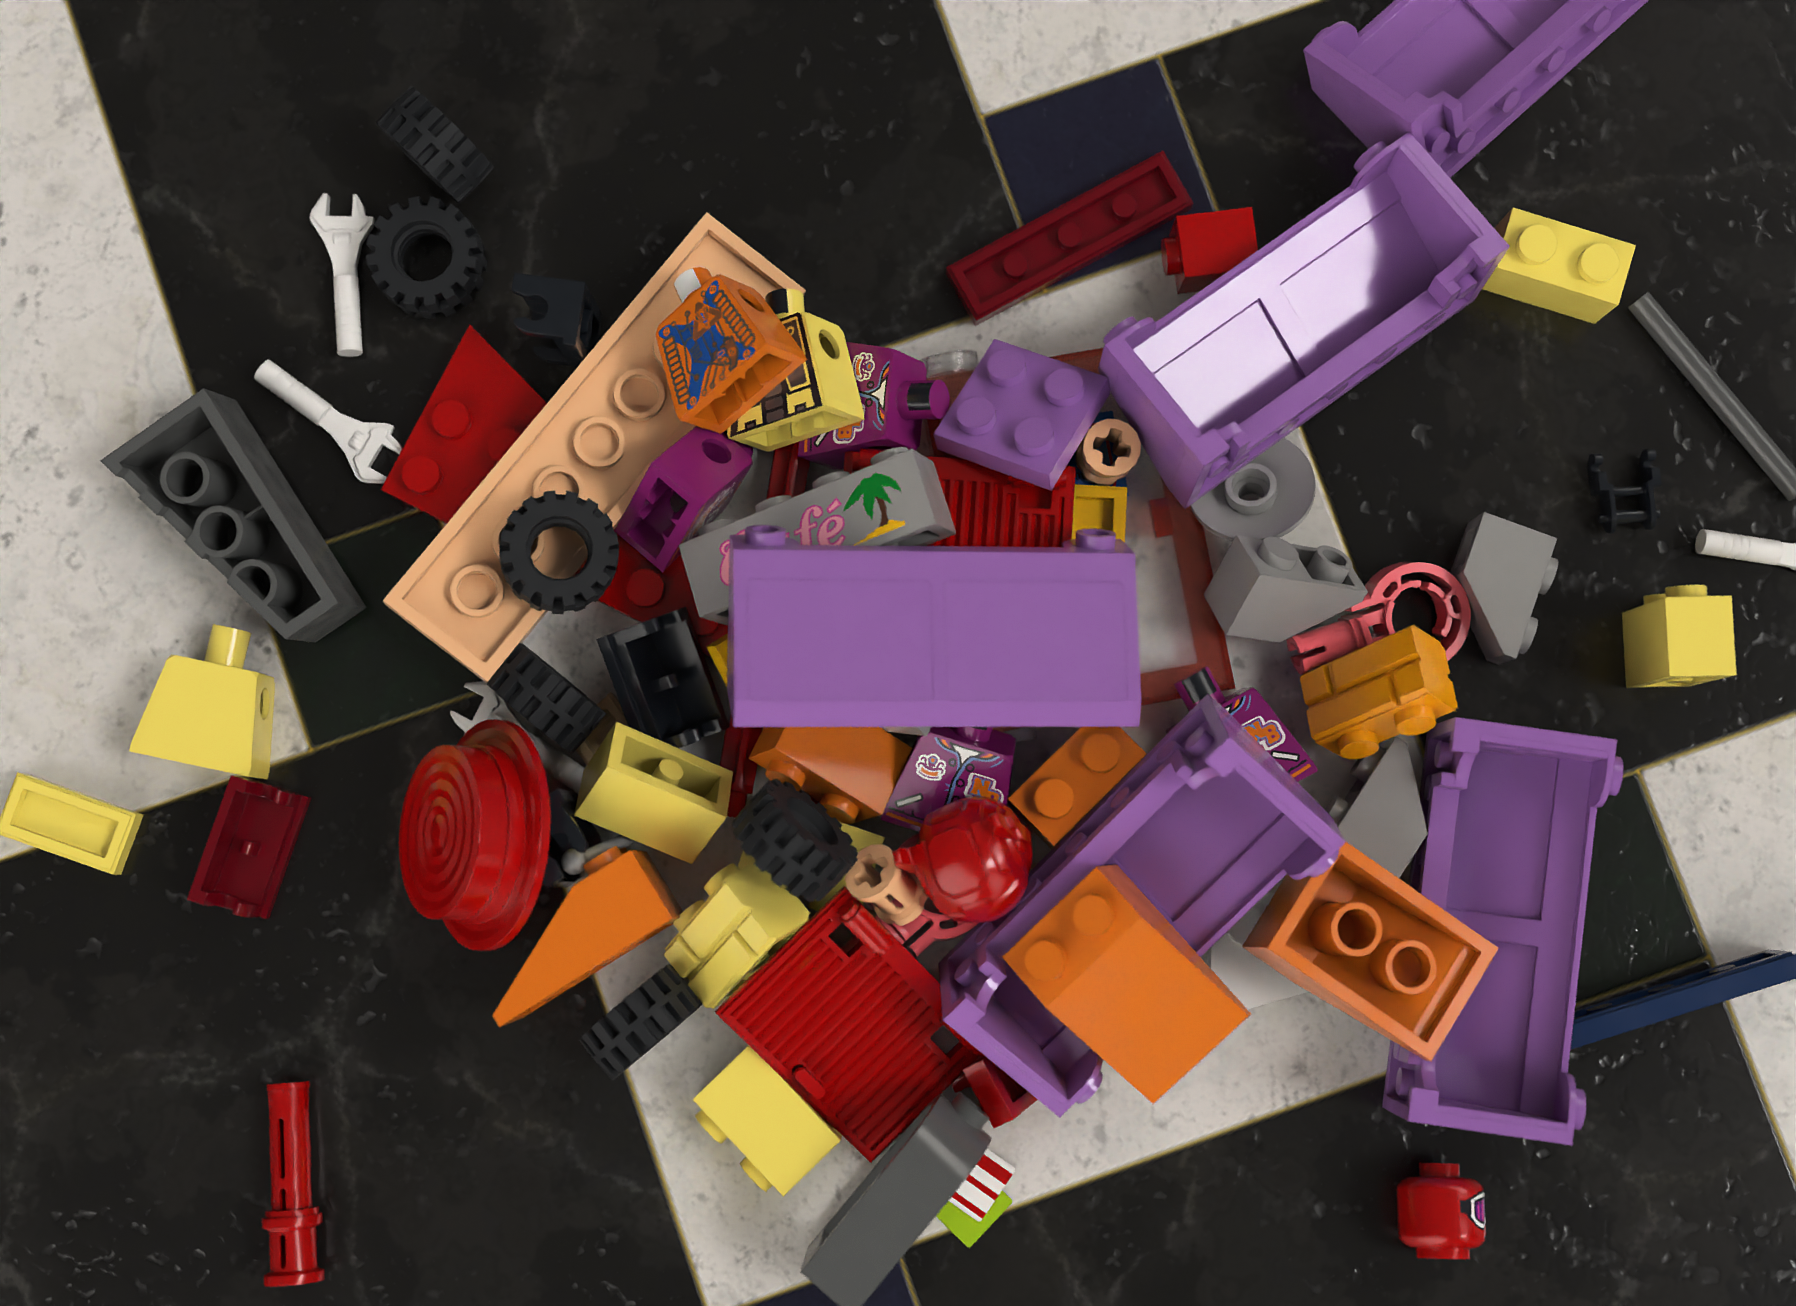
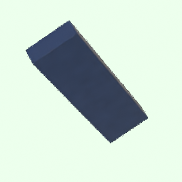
[1570,949,1796,1050]

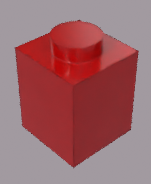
[1161,207,1258,294]

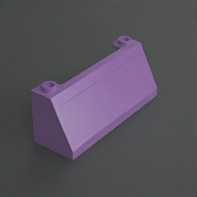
[1303,0,1649,178]
[1098,132,1510,509]
[727,525,1141,727]
[938,694,1346,1117]
[1382,717,1623,1145]

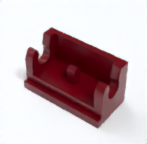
[187,775,311,919]

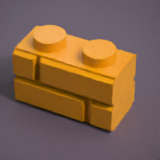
[1300,625,1458,759]

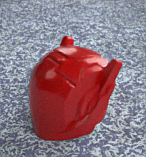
[892,796,1033,923]

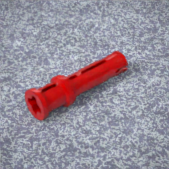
[262,1081,325,1287]

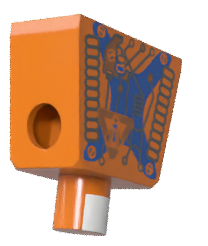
[655,267,807,434]

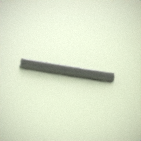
[1628,292,1796,501]

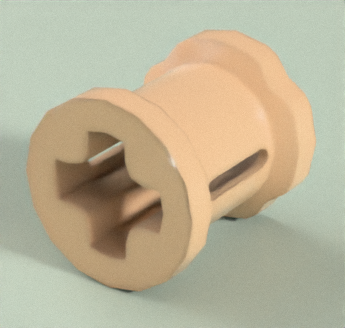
[1075,419,1141,486]
[845,844,928,926]

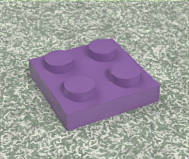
[934,339,1110,491]

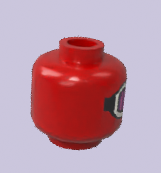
[1397,1163,1486,1259]

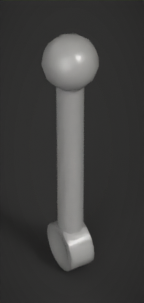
[560,835,638,875]

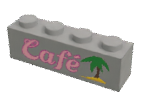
[679,447,957,625]

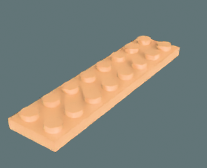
[383,212,806,683]

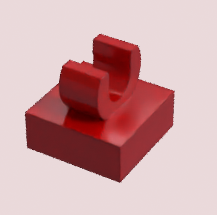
[952,1055,1038,1128]

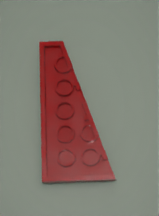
[381,325,728,660]

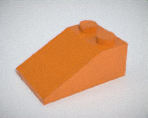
[1242,842,1499,1062]
[492,846,683,1027]
[1002,864,1251,1104]

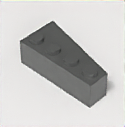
[100,388,367,643]

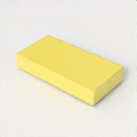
[0,772,144,875]

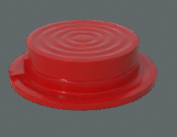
[399,719,550,951]

